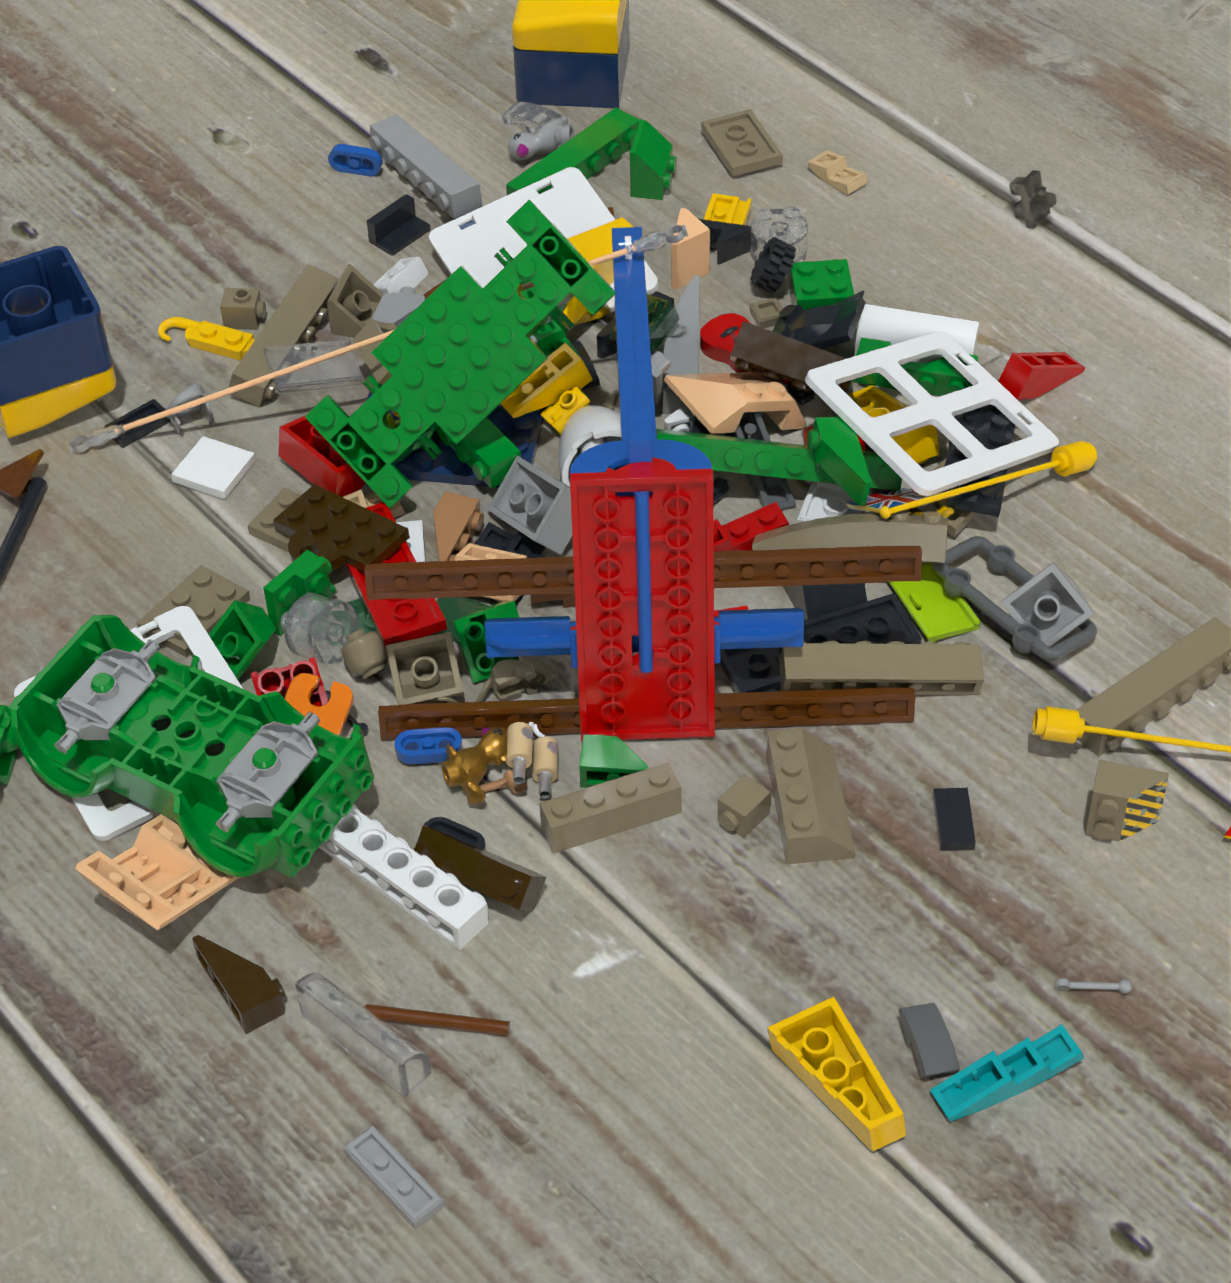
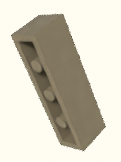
[539,762,681,854]

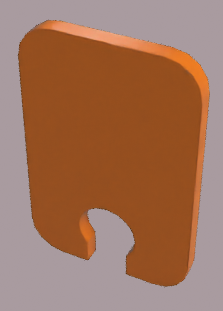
[285,673,354,735]

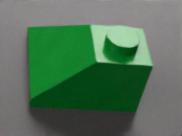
[208,600,276,680]

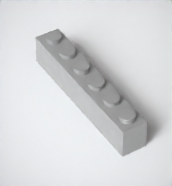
[369,115,483,219]

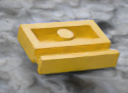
[704,193,752,225]

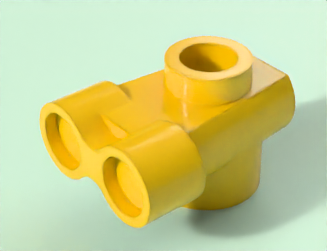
[540,387,591,435]

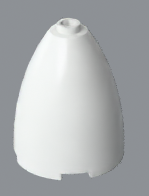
[558,405,621,486]

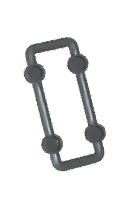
[932,536,1097,661]

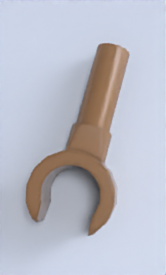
[479,768,528,795]

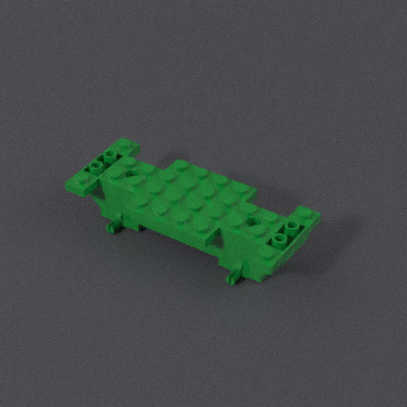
[305,200,616,508]

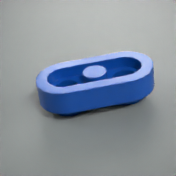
[328,144,383,177]
[394,727,463,764]

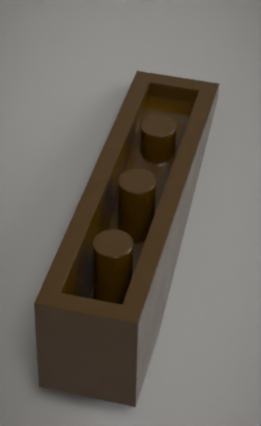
[414,825,546,910]

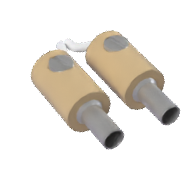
[506,722,559,798]

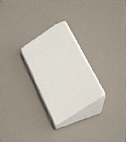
[373,256,429,294]

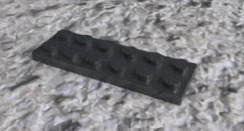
[937,404,1015,517]
[720,593,922,693]

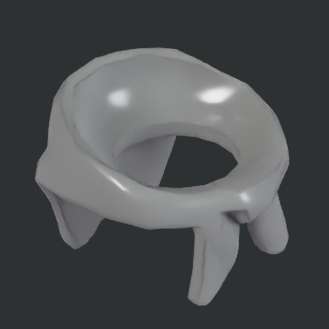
[166,383,213,433]

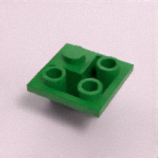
[452,600,520,683]

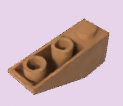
[433,491,484,561]

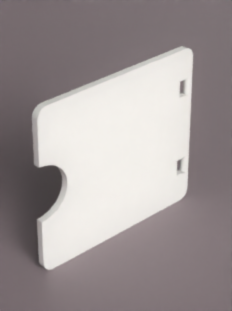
[429,167,658,313]

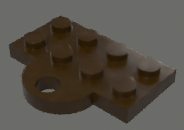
[273,484,410,573]

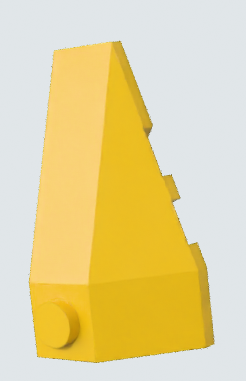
[848,385,940,464]

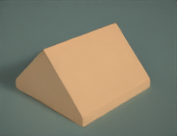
[671,208,710,289]

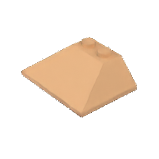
[664,372,806,434]
[75,814,240,930]

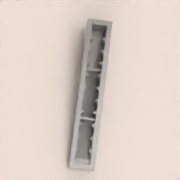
[661,275,700,414]

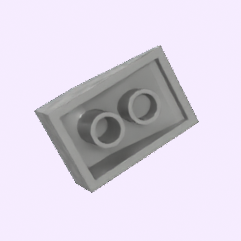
[487,456,572,555]

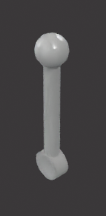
[1055,979,1132,994]

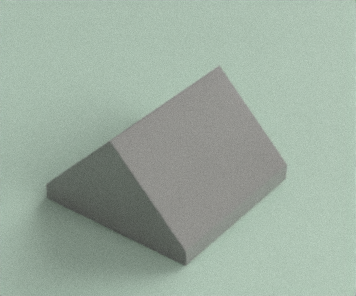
[1001,562,1094,647]

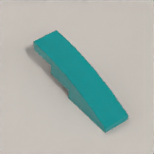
[930,1024,1084,1122]

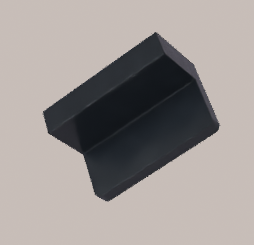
[367,194,431,256]

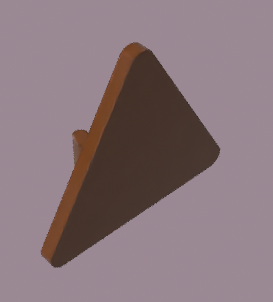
[0,449,44,498]

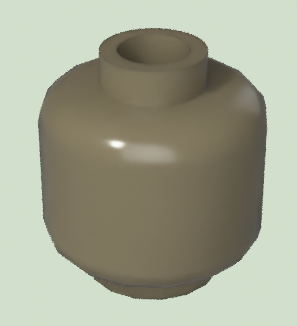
[341,628,388,679]

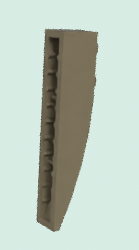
[752,510,949,563]

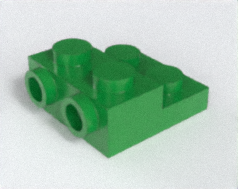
[263,550,336,637]

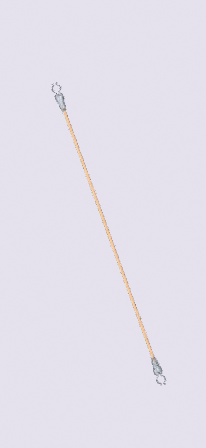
[67,224,688,454]

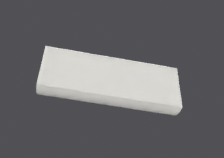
[855,304,979,362]

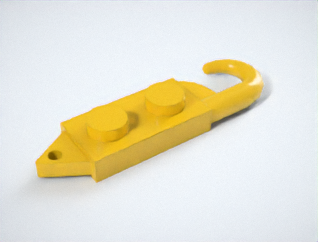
[158,317,255,361]

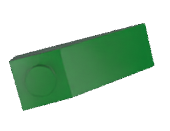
[807,417,872,506]

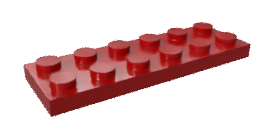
[345,502,447,648]

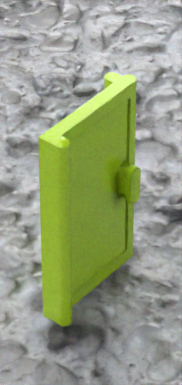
[888,562,981,643]

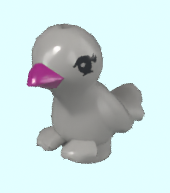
[508,115,575,160]

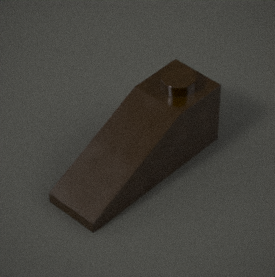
[192,935,286,1034]

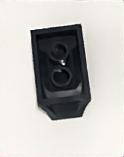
[772,290,866,350]

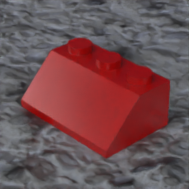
[278,415,366,497]

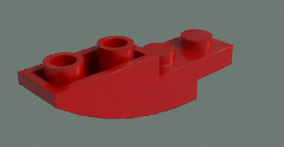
[714,502,789,552]

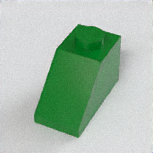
[579,734,648,788]

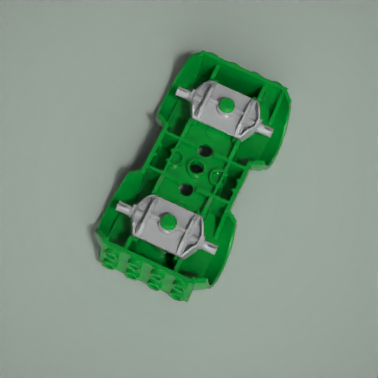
[8,614,374,878]

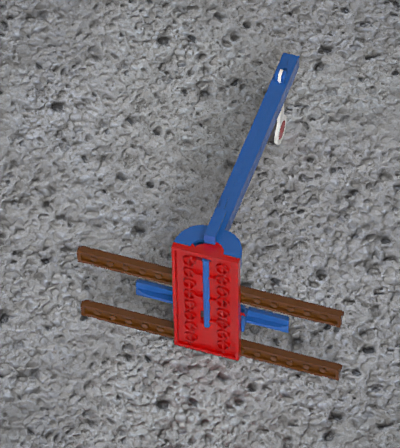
[365,227,922,741]

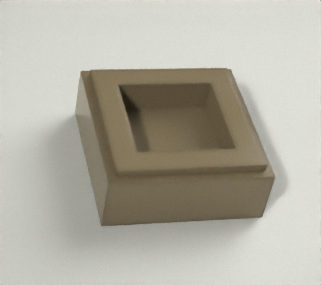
[750,297,783,328]

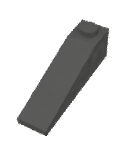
[725,412,796,511]

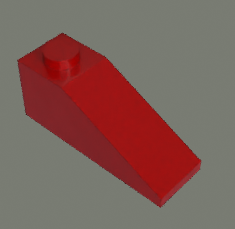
[998,352,1086,401]

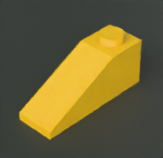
[500,343,593,418]

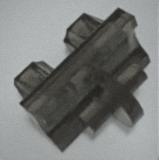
[1009,170,1057,229]

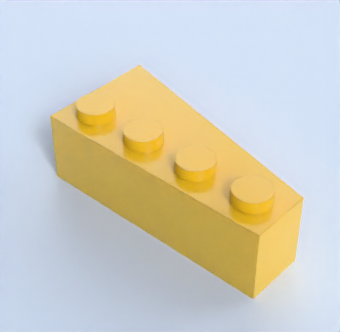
[767,996,906,1152]

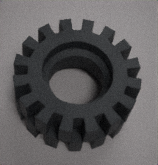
[750,237,796,293]

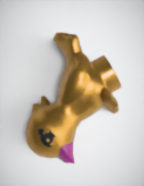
[441,728,507,804]

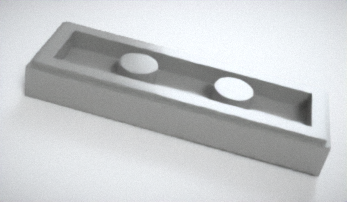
[343,1125,445,1230]

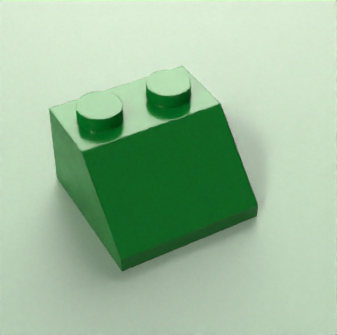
[630,119,677,200]

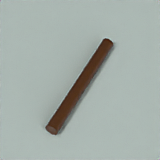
[364,1004,510,1036]

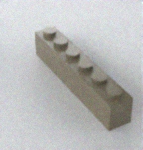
[229,264,339,408]
[1076,617,1231,757]
[779,641,984,695]

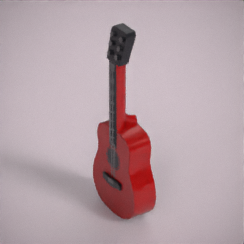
[700,313,815,405]

